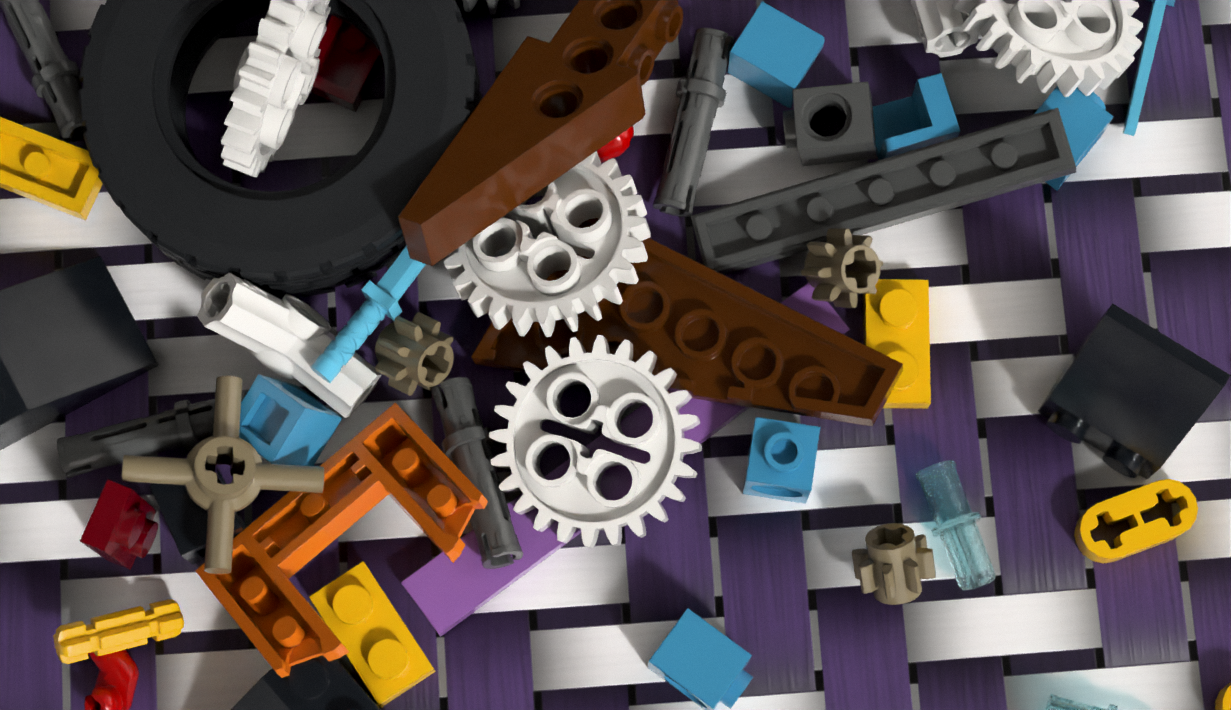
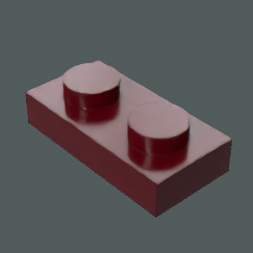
[310,15,383,112]
[80,479,158,570]

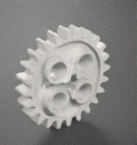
[221,0,331,178]
[952,0,1143,97]
[443,151,651,337]
[489,335,702,548]

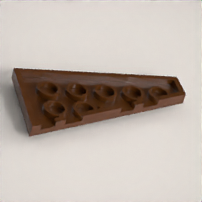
[471,218,903,426]

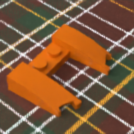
[195,402,488,678]

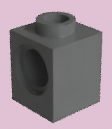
[783,81,877,166]

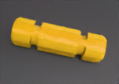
[53,599,184,664]

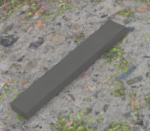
[691,108,1076,275]

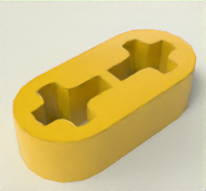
[1074,479,1198,564]

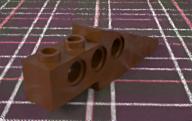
[398,0,683,266]

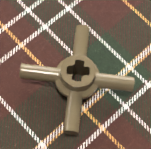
[122,376,325,574]

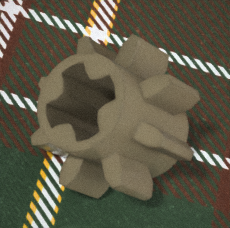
[801,228,883,308]
[375,312,454,396]
[852,523,936,605]

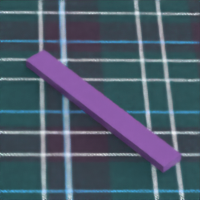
[401,282,850,637]

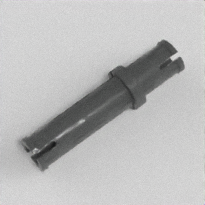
[0,0,86,142]
[653,28,735,217]
[431,377,523,569]
[57,389,247,478]

